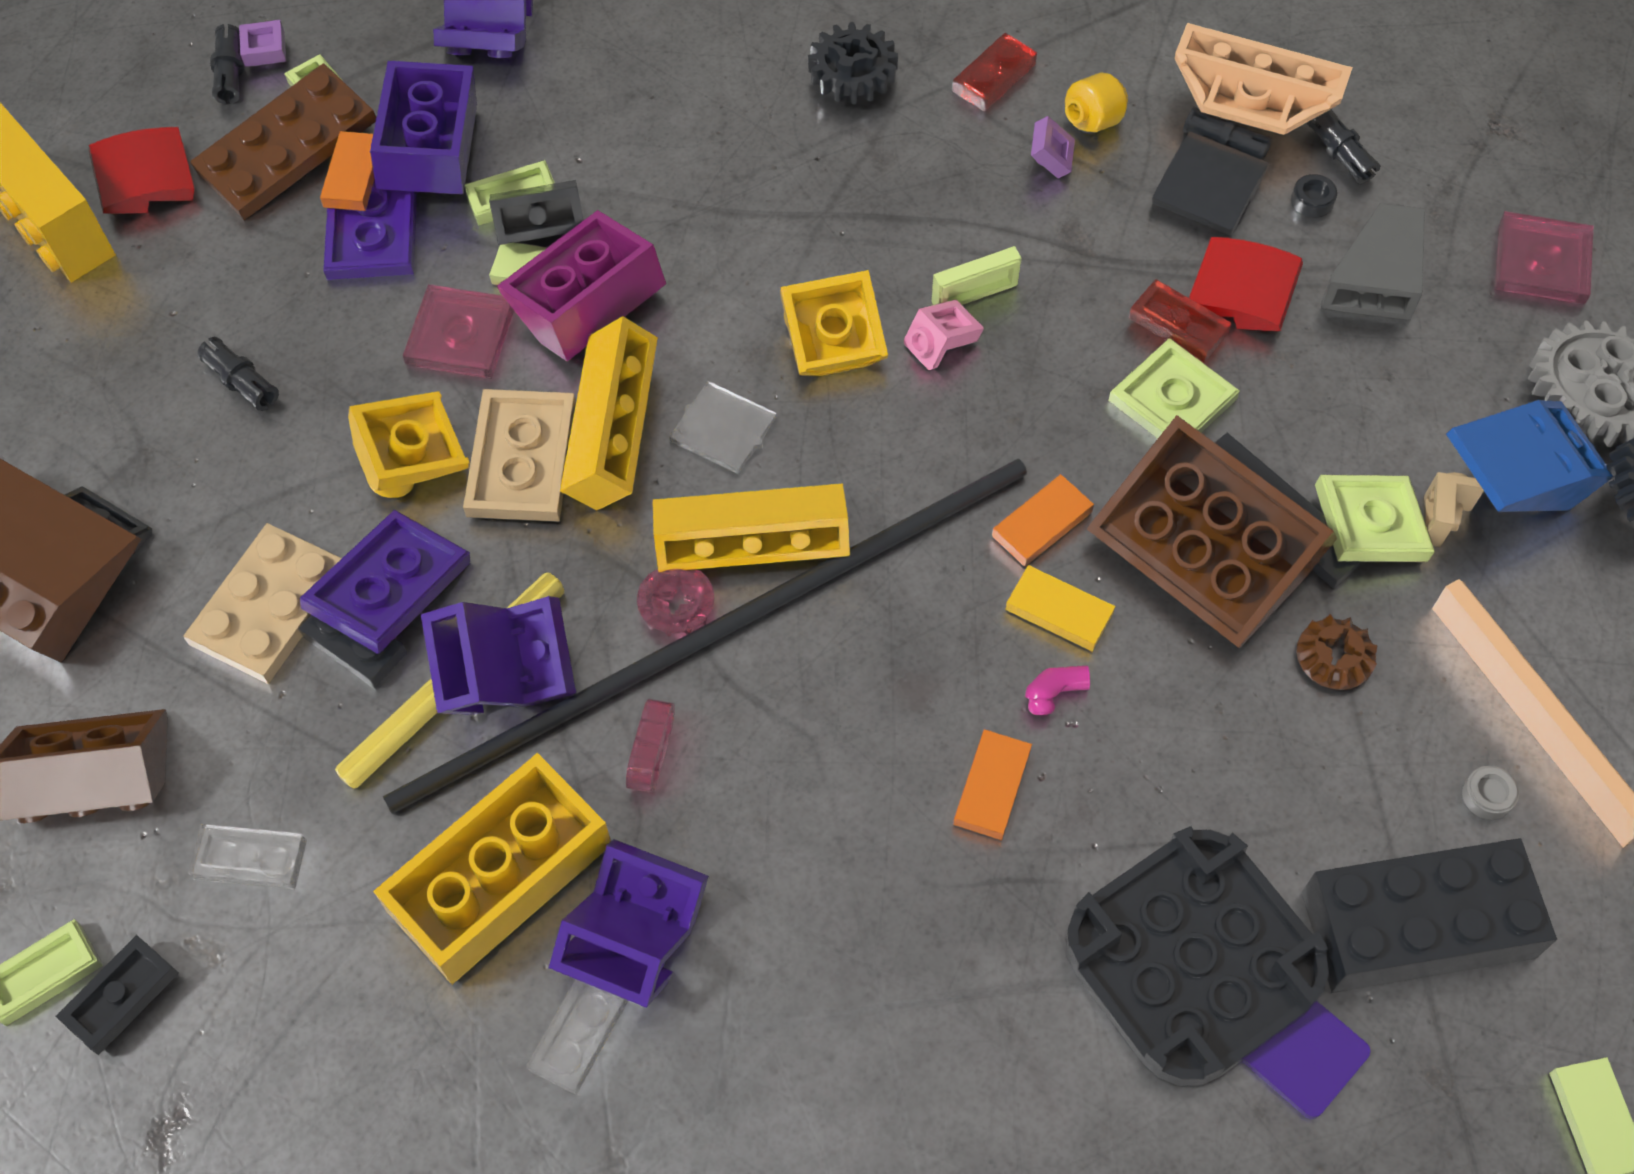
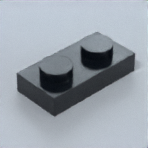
[299,615,407,689]
[55,935,179,1056]

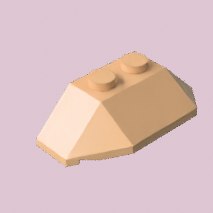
[1174,23,1353,135]

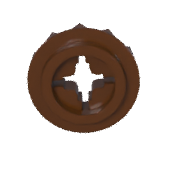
[1297,614,1378,690]

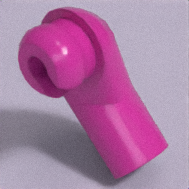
[1025,665,1090,715]

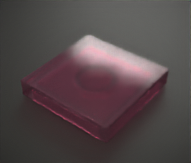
[1495,211,1593,304]
[403,284,514,379]

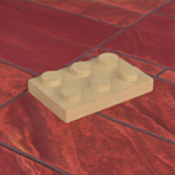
[463,389,576,522]
[183,523,342,684]

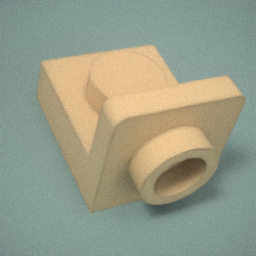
[1423,472,1484,547]

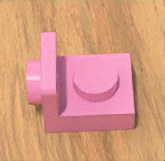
[904,300,984,370]

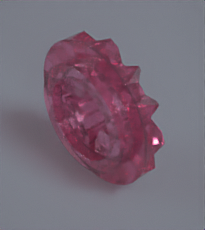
[637,569,714,637]

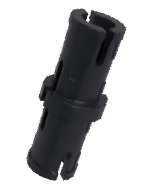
[210,24,244,104]
[1183,106,1273,161]
[1307,109,1381,184]
[197,337,279,411]

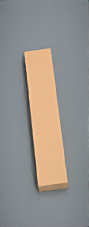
[1432,579,1634,848]

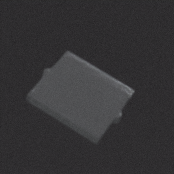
[669,381,777,474]

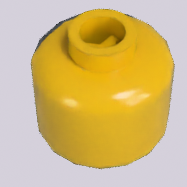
[1065,72,1128,134]

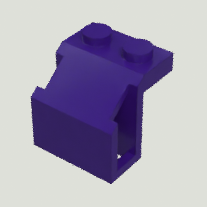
[433,0,533,58]
[421,596,576,715]
[548,839,709,1008]

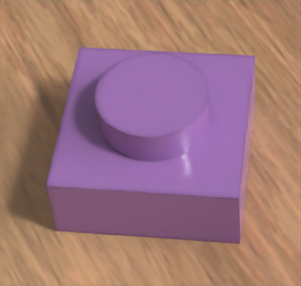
[239,20,286,67]
[1031,116,1075,179]

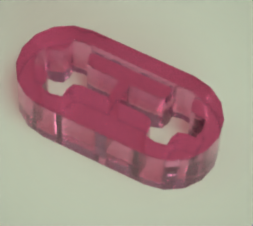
[626,698,675,793]

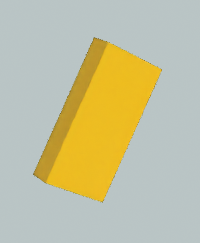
[1005,565,1116,652]

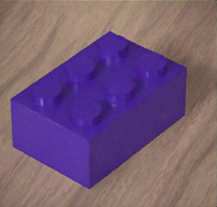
[370,60,477,194]

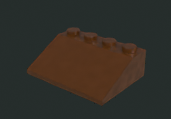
[1086,415,1337,648]
[0,458,142,663]

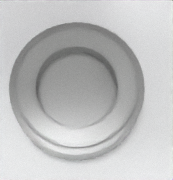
[1462,766,1519,820]

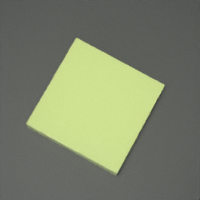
[1108,338,1240,439]
[1315,475,1435,562]

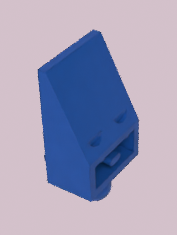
[1446,400,1614,512]

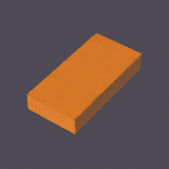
[320,131,375,211]
[992,474,1094,567]
[953,729,1032,840]

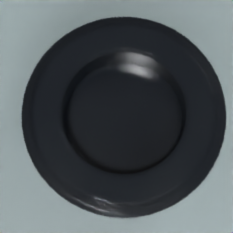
[1291,174,1338,218]

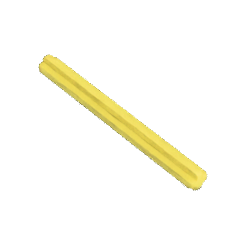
[335,572,564,789]

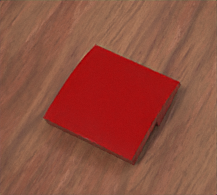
[88,127,195,214]
[1187,237,1303,331]

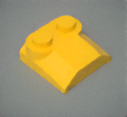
[780,270,888,376]
[348,391,470,498]

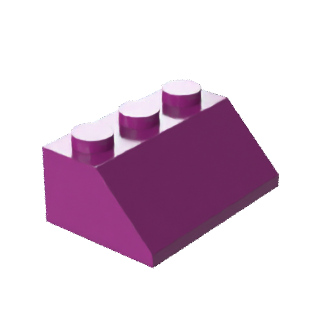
[497,210,666,361]

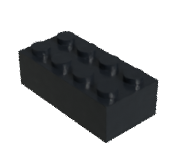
[1302,838,1557,993]

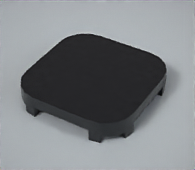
[1066,826,1329,1086]

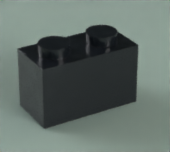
[489,180,584,245]

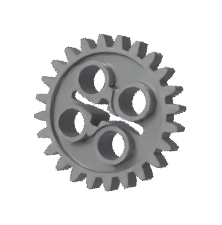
[1528,320,1634,447]

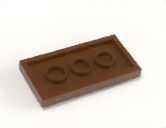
[190,63,377,221]

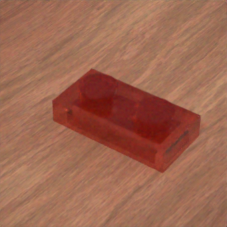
[952,33,1037,112]
[1129,279,1231,363]

